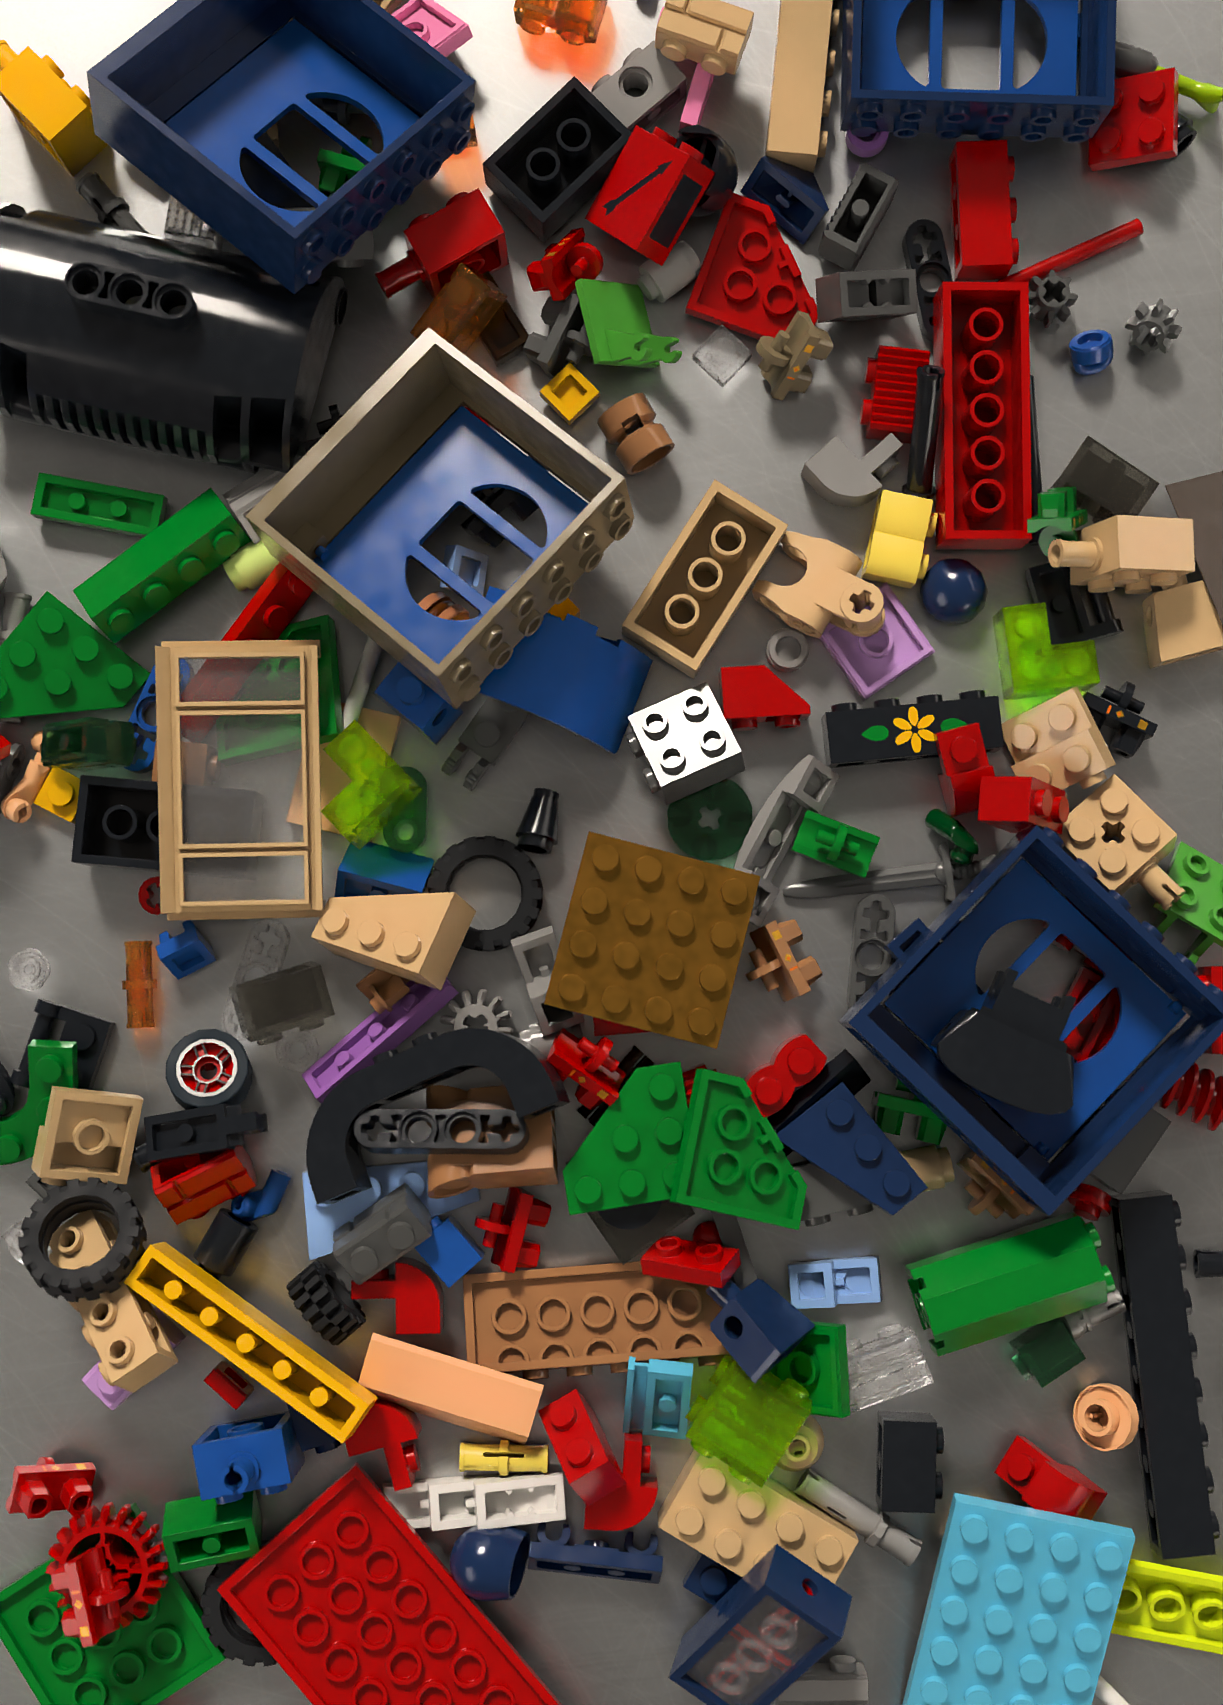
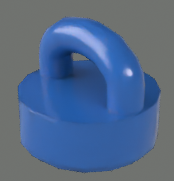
[1069,330,1114,375]

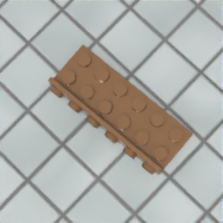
[463,1261,730,1380]

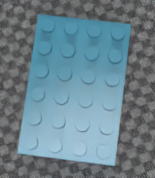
[902,1492,1136,1705]

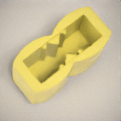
[861,489,938,589]

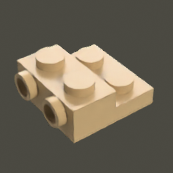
[1002,686,1116,797]
[31,1086,144,1186]

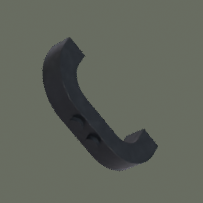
[306,1028,570,1204]

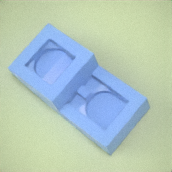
[788,1256,883,1309]

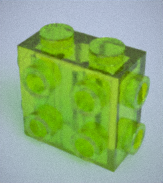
[684,1357,812,1488]

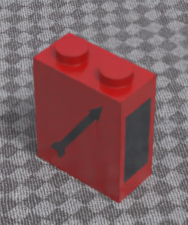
[585,125,715,266]

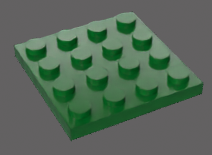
[0,1502,226,1705]

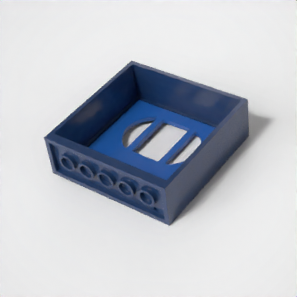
[86,0,476,294]
[840,0,1117,143]
[838,825,1223,1216]

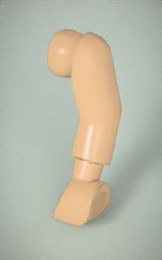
[0,730,66,823]

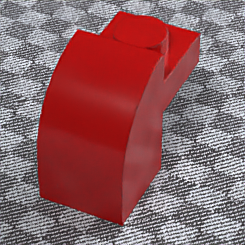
[933,722,995,817]
[351,1257,444,1334]
[345,1399,422,1491]
[584,1431,658,1531]
[994,1435,1108,1520]

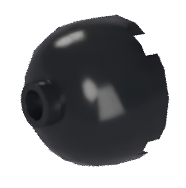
[675,125,739,218]

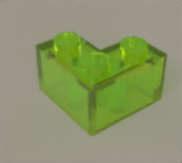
[992,602,1100,701]
[320,720,423,849]

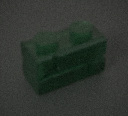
[41,717,137,771]

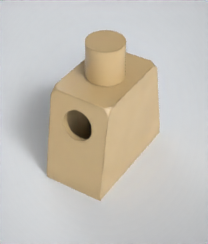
[1142,574,1223,669]

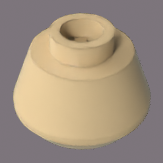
[764,1412,824,1472]

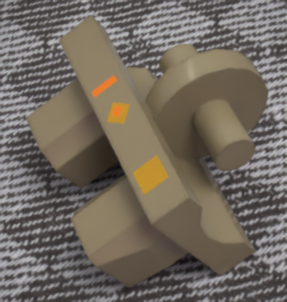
[756,310,833,401]

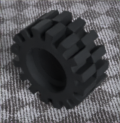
[286,1260,366,1346]

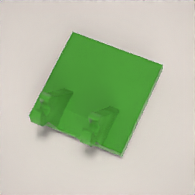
[575,278,682,368]
[1153,841,1223,965]

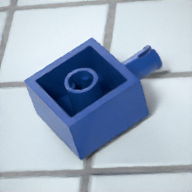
[192,1411,305,1504]

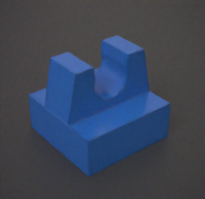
[156,920,216,980]

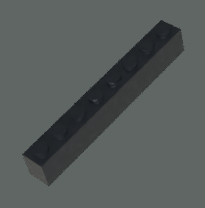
[1109,1190,1220,1560]

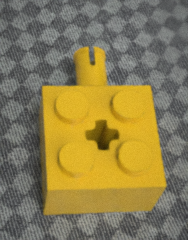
[0,40,108,177]

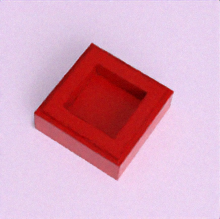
[203,1360,255,1410]

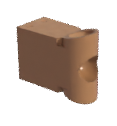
[426,1085,559,1199]

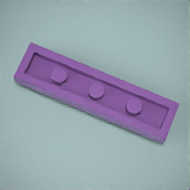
[301,978,458,1104]

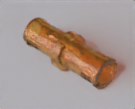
[122,941,157,1028]

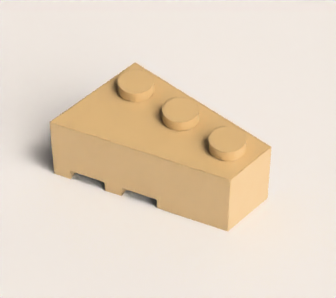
[311,892,476,990]

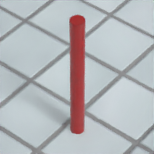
[996,218,1144,283]

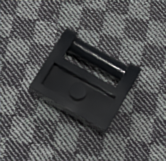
[1025,562,1124,652]
[10,998,115,1090]

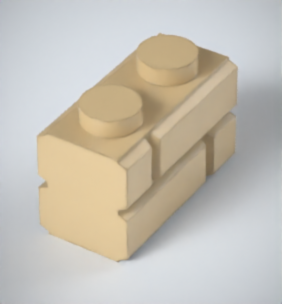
[655,0,754,76]

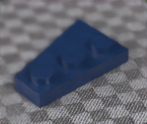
[777,1082,928,1216]

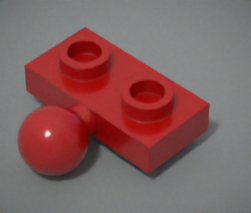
[640,1221,741,1288]

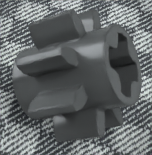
[1029,270,1078,328]
[1125,299,1182,356]

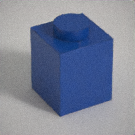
[415,1214,485,1288]

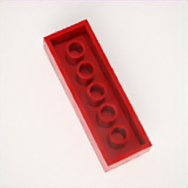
[933,282,1032,550]

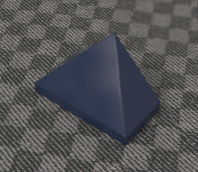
[740,156,829,245]

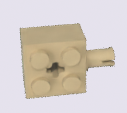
[1048,515,1195,594]
[1058,774,1186,911]

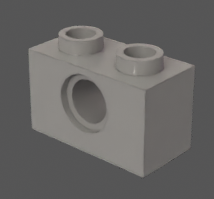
[591,40,687,133]

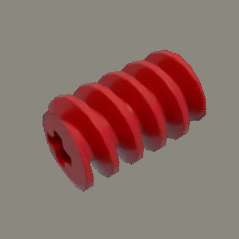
[1159,1062,1223,1131]

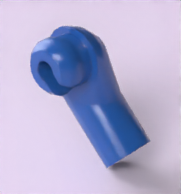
[231,1168,292,1222]

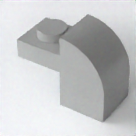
[801,433,903,507]
[511,925,585,1036]

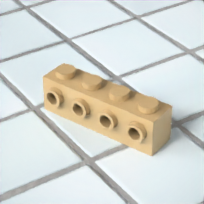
[49,1210,178,1393]

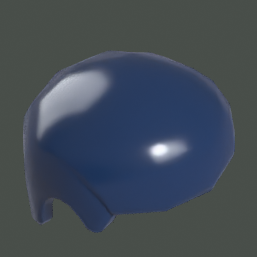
[920,558,988,623]

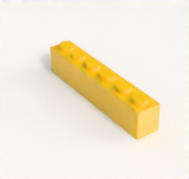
[124,1242,378,1444]

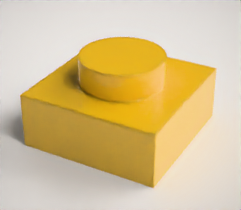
[539,362,600,426]
[33,765,80,824]

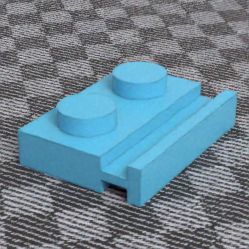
[623,1356,694,1440]

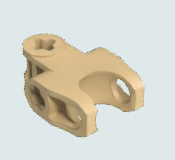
[752,531,885,638]

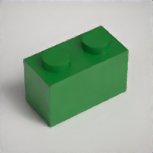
[161,1490,263,1573]

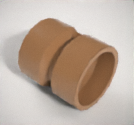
[597,393,675,475]

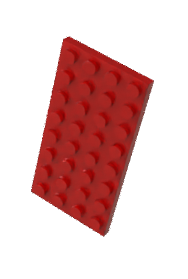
[217,1462,562,1705]

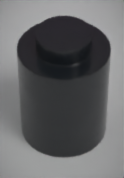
[193,1208,259,1280]

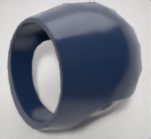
[450,1526,530,1601]

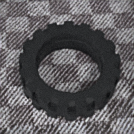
[427,836,543,951]
[18,1177,147,1302]
[200,1537,277,1667]

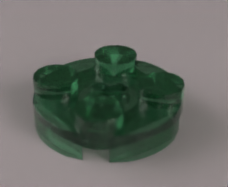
[667,779,753,862]

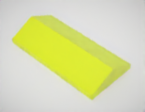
[1111,1559,1223,1655]

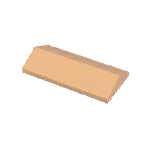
[358,1333,544,1445]

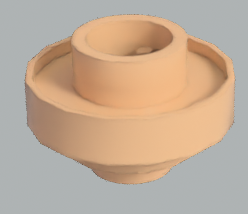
[1073,1383,1139,1451]

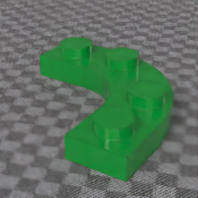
[0,1039,78,1165]

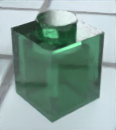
[1008,1318,1086,1388]

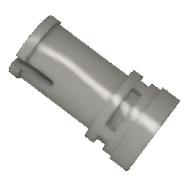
[1058,1289,1127,1341]

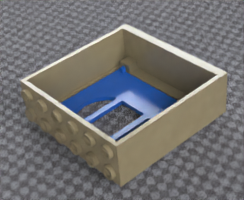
[245,327,634,709]

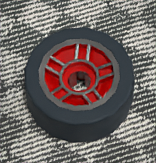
[166,1029,252,1110]

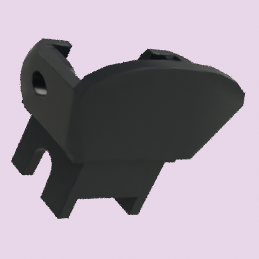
[930,968,1077,1115]

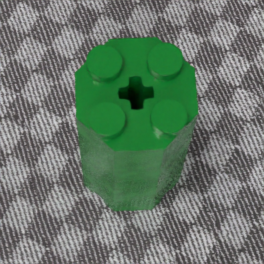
[904,1212,1116,1357]

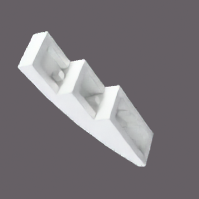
[382,1472,566,1531]

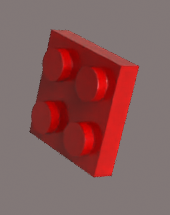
[1088,67,1179,172]

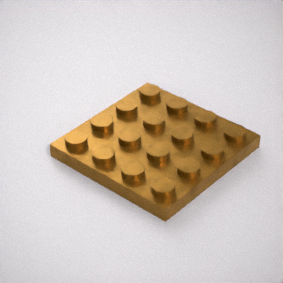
[544,831,761,1049]

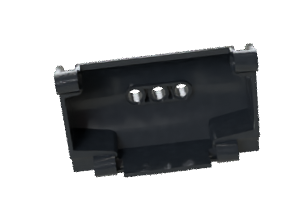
[0,202,348,474]

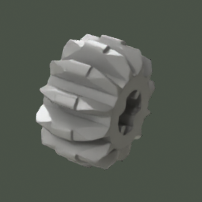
[440,989,514,1035]

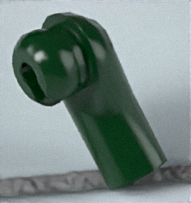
[925,809,979,866]

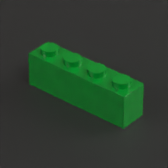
[73,487,252,644]

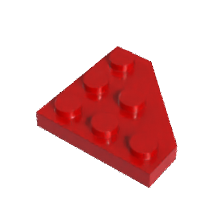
[685,193,818,340]

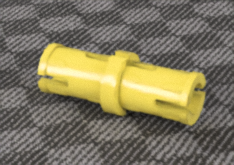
[459,1440,549,1476]

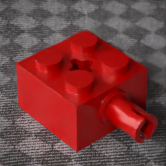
[374,188,509,305]

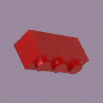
[949,140,1019,281]

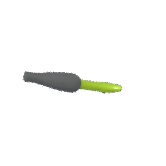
[1077,39,1223,113]

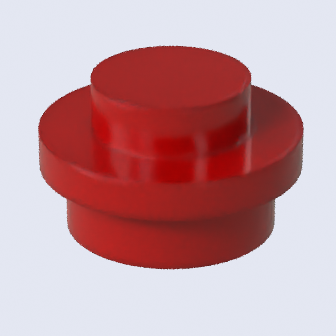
[1067,1183,1112,1221]

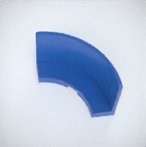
[477,586,653,754]

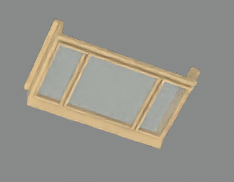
[155,640,326,921]

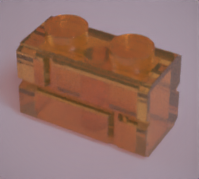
[410,262,508,355]

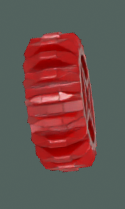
[46,1502,169,1628]

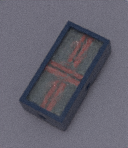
[668,1544,852,1705]

